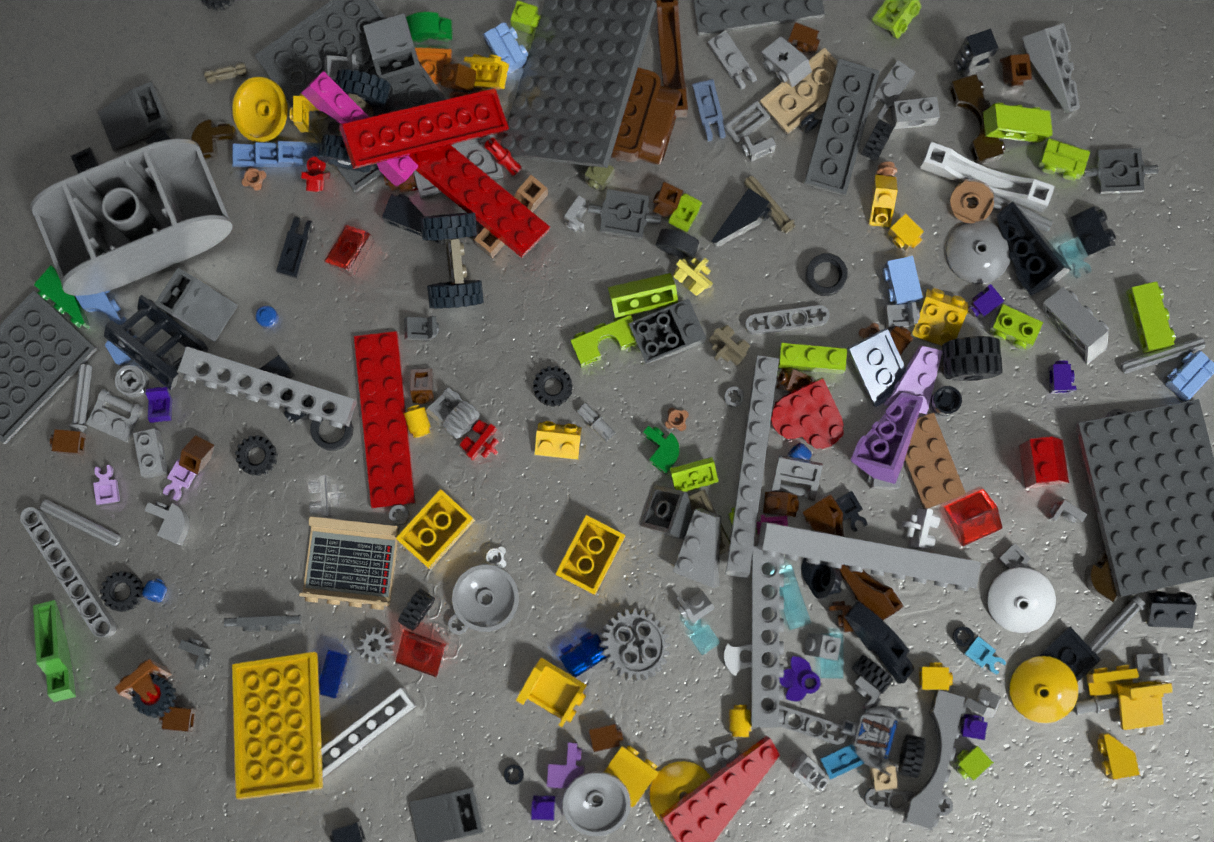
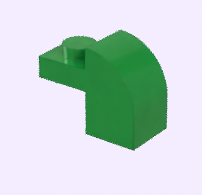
[406,12,452,43]
[643,426,679,475]

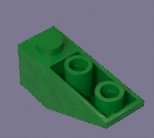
[34,265,90,329]

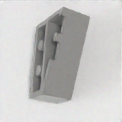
[1043,287,1109,364]
[673,508,721,588]

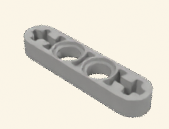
[745,305,830,335]
[763,703,847,744]
[864,788,953,816]

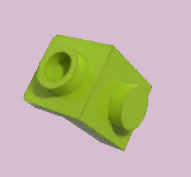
[668,193,702,232]

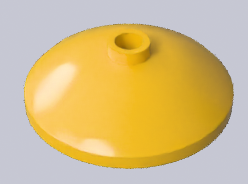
[233,77,288,142]
[1009,656,1078,723]
[649,761,711,823]

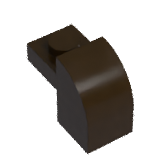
[191,119,238,160]
[1085,552,1117,603]

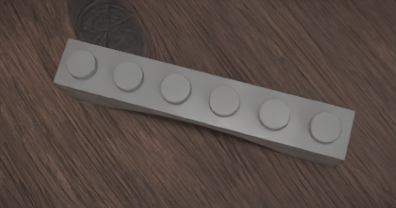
[902,690,966,830]

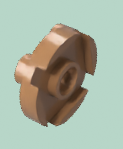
[950,179,994,223]

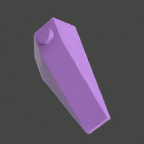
[851,392,923,484]

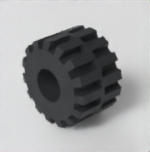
[942,336,1003,381]

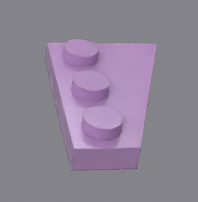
[884,345,943,414]

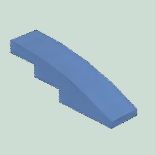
[232,141,320,167]

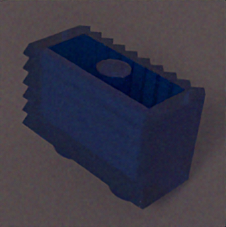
[559,632,607,678]
[319,650,352,699]

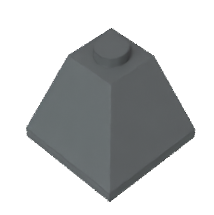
[640,485,693,540]

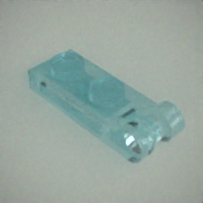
[770,564,811,630]

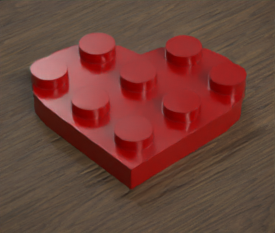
[771,377,844,449]

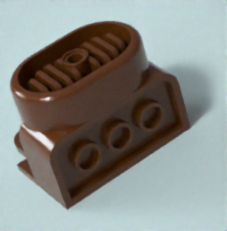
[611,67,682,165]

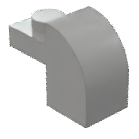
[145,501,190,546]

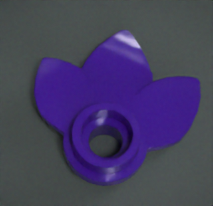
[779,656,821,702]

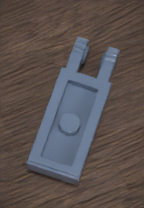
[692,79,725,141]

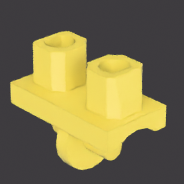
[673,258,713,296]

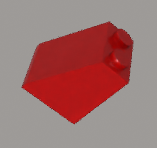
[1019,436,1069,489]

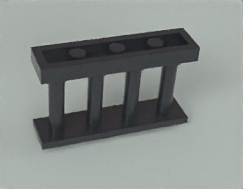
[104,295,208,390]

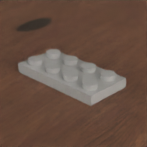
[414,135,504,198]

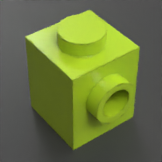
[510,0,541,35]
[955,745,993,781]

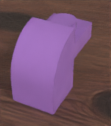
[547,742,585,788]

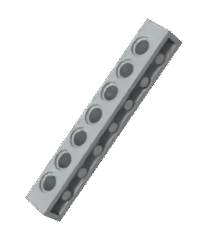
[178,346,357,429]
[751,546,784,728]

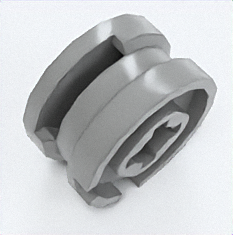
[115,365,149,398]

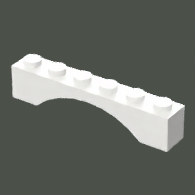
[920,142,1055,212]

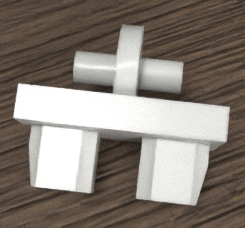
[902,508,940,549]

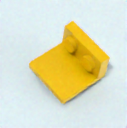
[1117,680,1172,730]

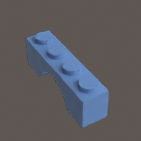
[76,290,139,367]

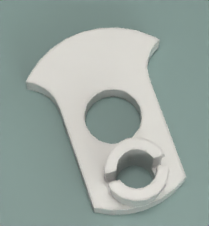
[724,643,768,676]

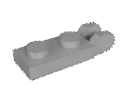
[708,30,757,90]
[869,61,915,119]

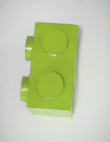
[989,304,1043,350]

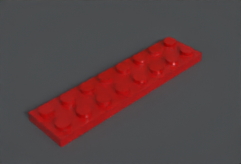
[339,88,509,169]
[408,145,550,258]
[354,331,416,509]

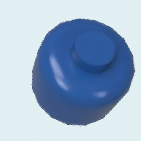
[255,305,279,328]
[787,443,812,461]
[142,578,168,603]

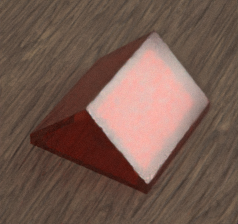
[324,225,375,278]
[944,489,1003,547]
[395,629,449,678]

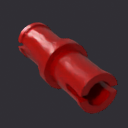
[484,137,522,176]

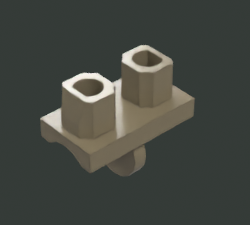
[708,325,750,366]

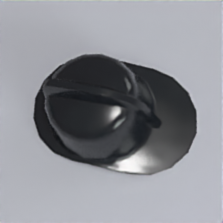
[801,557,842,599]

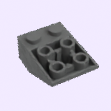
[363,13,423,84]
[98,81,173,151]
[155,268,238,342]
[629,299,706,364]
[410,786,485,842]

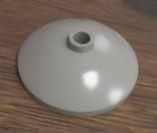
[946,220,1011,284]
[452,565,519,632]
[563,771,631,836]

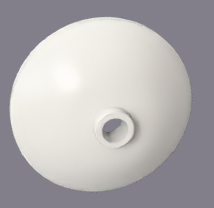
[987,567,1056,633]

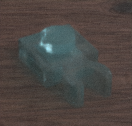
[1057,237,1091,279]
[684,618,720,655]

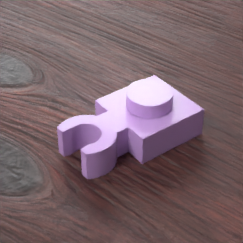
[163,459,196,501]
[93,465,120,505]

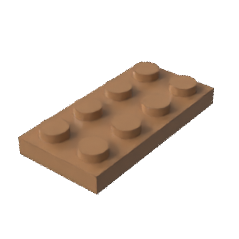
[904,413,966,509]

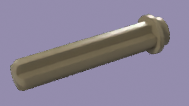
[744,175,796,234]

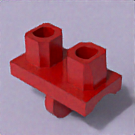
[301,156,330,192]
[460,420,499,461]

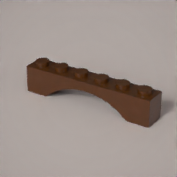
[655,0,688,118]
[802,494,904,620]

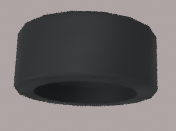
[656,228,699,259]
[805,253,848,296]
[310,408,354,451]

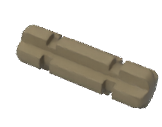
[204,62,247,83]

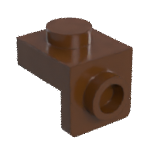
[383,174,417,193]
[763,492,799,517]

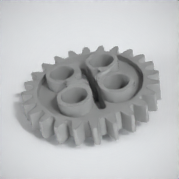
[599,608,671,682]

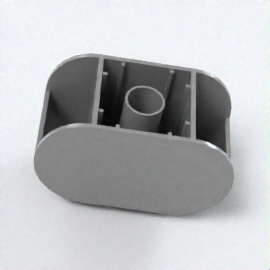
[30,139,232,296]

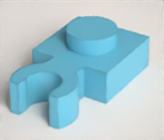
[964,636,1006,674]

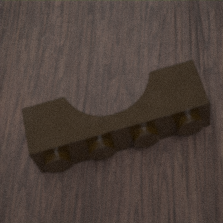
[948,74,1005,165]

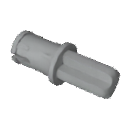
[577,403,616,442]
[1074,694,1119,715]

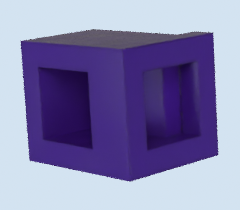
[968,284,1004,320]
[1048,360,1076,393]
[959,714,988,740]
[531,795,556,821]

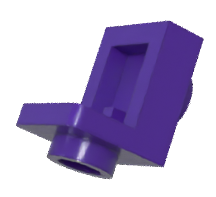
[146,387,172,423]

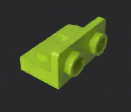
[872,0,921,39]
[670,457,718,492]

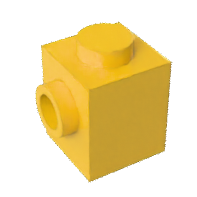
[888,213,924,251]
[919,663,953,690]

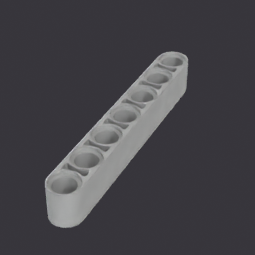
[20,507,117,638]

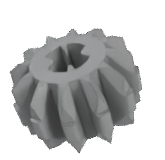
[443,401,480,439]
[357,626,395,664]

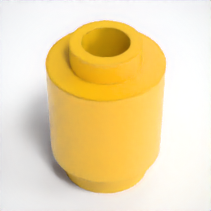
[404,405,431,438]
[729,705,751,737]

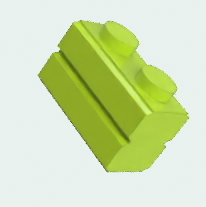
[1038,138,1090,181]

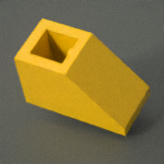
[869,175,898,227]
[1097,733,1140,780]

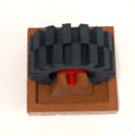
[114,659,177,718]

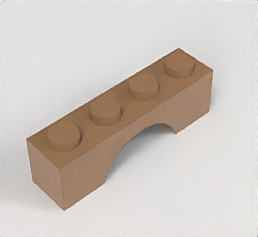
[474,175,548,259]

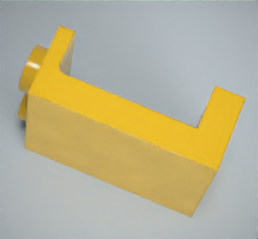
[516,657,587,727]

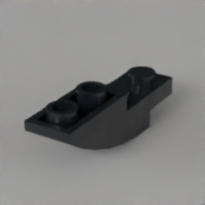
[845,602,915,684]

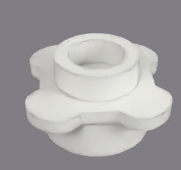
[484,547,506,568]

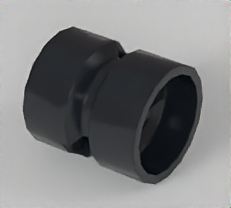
[929,386,962,418]

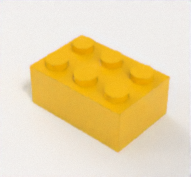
[395,489,475,570]
[555,515,626,596]

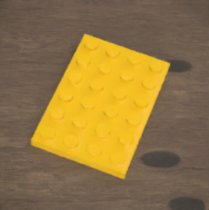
[232,652,323,799]

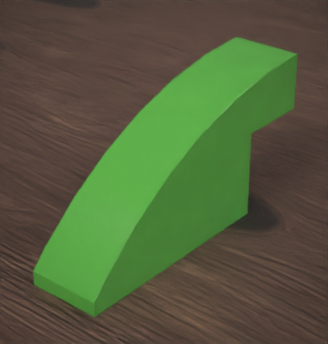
[33,600,76,702]

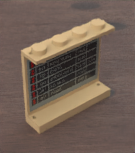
[299,516,400,610]

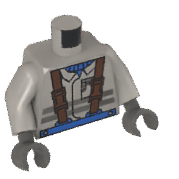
[842,705,909,776]

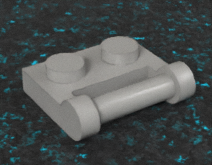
[86,389,143,443]
[771,455,823,501]

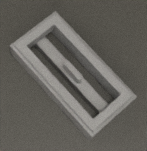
[724,101,770,144]

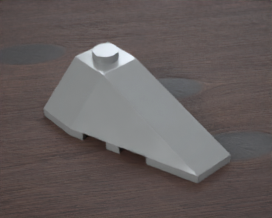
[1022,23,1080,113]

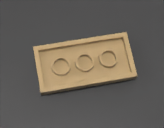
[759,48,837,135]

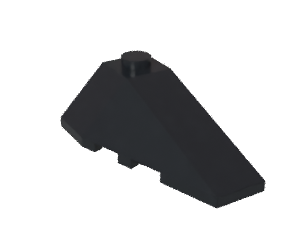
[996,201,1072,296]

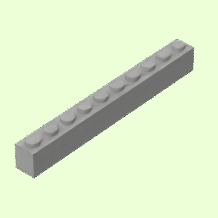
[725,355,779,578]
[757,522,981,591]

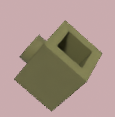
[585,165,615,192]

